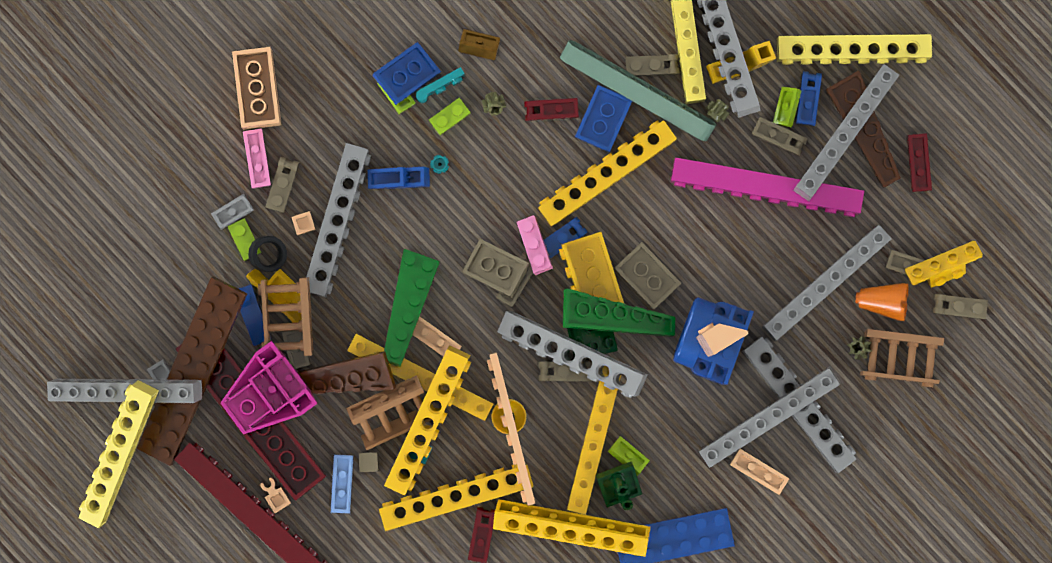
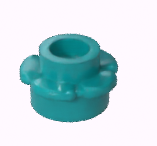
[430,155,449,174]

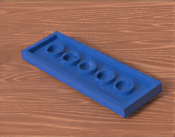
[618,508,735,563]

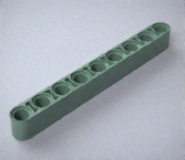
[560,40,716,141]

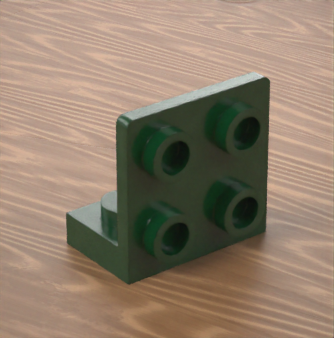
[567,328,618,358]

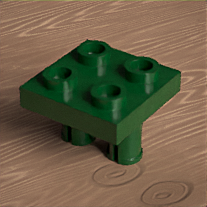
[595,461,642,510]

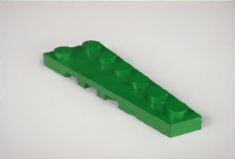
[384,249,440,367]
[563,289,675,337]

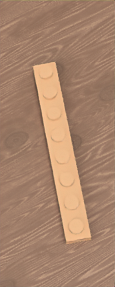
[487,353,535,506]

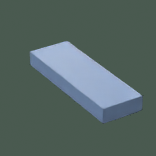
[331,455,353,513]

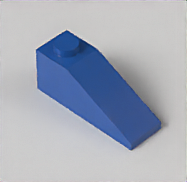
[239,284,272,346]

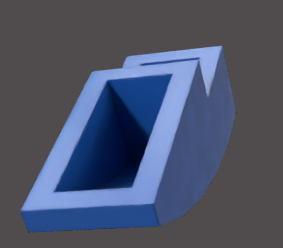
[367,167,430,189]

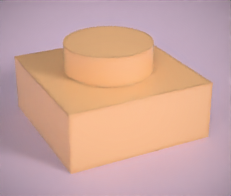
[292,211,316,236]

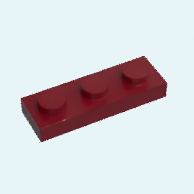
[907,133,932,192]

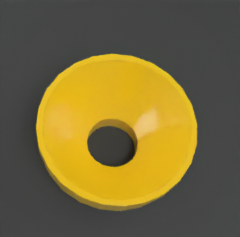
[491,399,526,434]

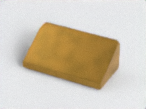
[458,29,500,60]

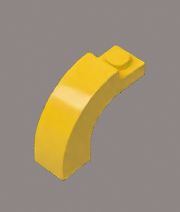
[706,41,776,84]

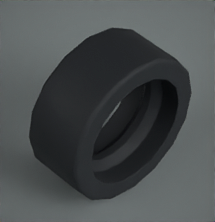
[248,236,287,272]

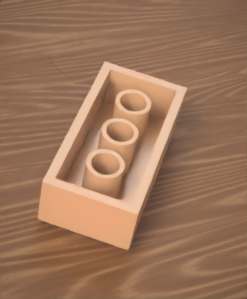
[232,47,282,130]

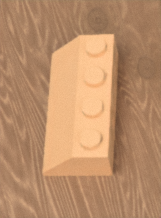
[696,323,749,357]

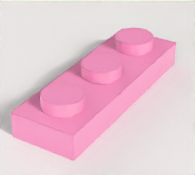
[243,128,271,189]
[517,215,553,275]

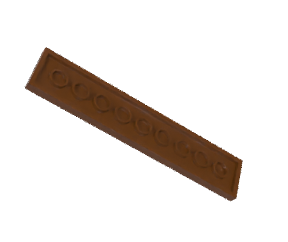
[137,276,248,466]

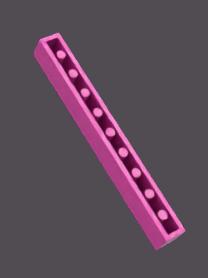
[670,158,864,217]

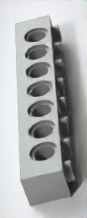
[697,0,760,118]
[793,64,899,201]
[307,143,371,298]
[762,225,892,341]
[497,311,648,398]
[742,337,856,473]
[699,367,841,468]
[47,379,202,403]

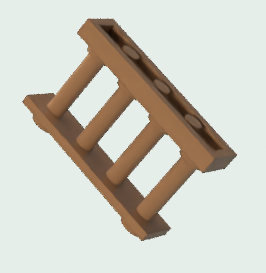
[258,277,314,356]
[860,329,944,388]
[346,375,432,450]

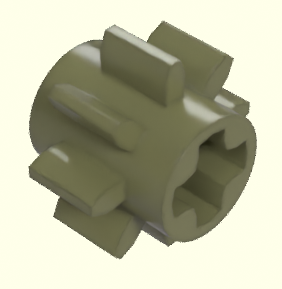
[482,92,506,116]
[706,99,730,123]
[847,336,872,360]

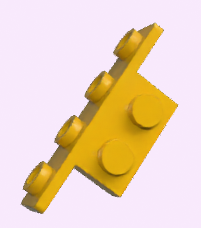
[905,241,983,288]
[246,269,302,323]

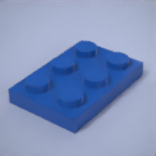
[372,42,441,105]
[575,85,632,153]

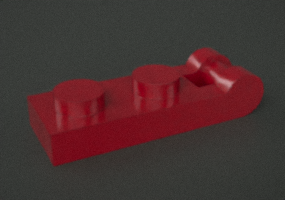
[524,98,579,121]
[468,507,495,563]

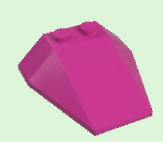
[221,341,318,434]

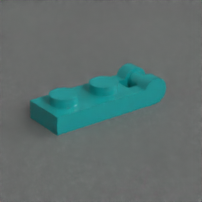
[416,67,465,103]

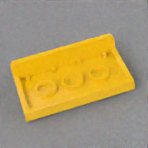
[559,232,624,303]

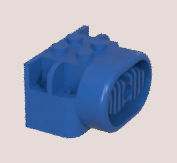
[673,297,754,385]

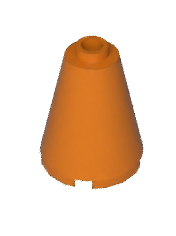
[855,283,909,321]

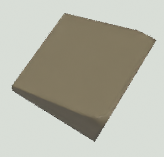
[359,452,379,472]

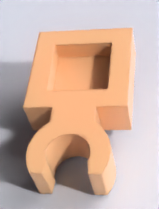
[260,477,291,513]

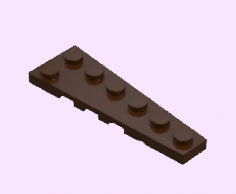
[826,70,901,188]
[297,351,396,394]

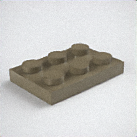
[462,239,530,298]
[614,242,681,310]

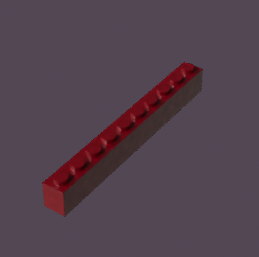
[174,442,328,563]

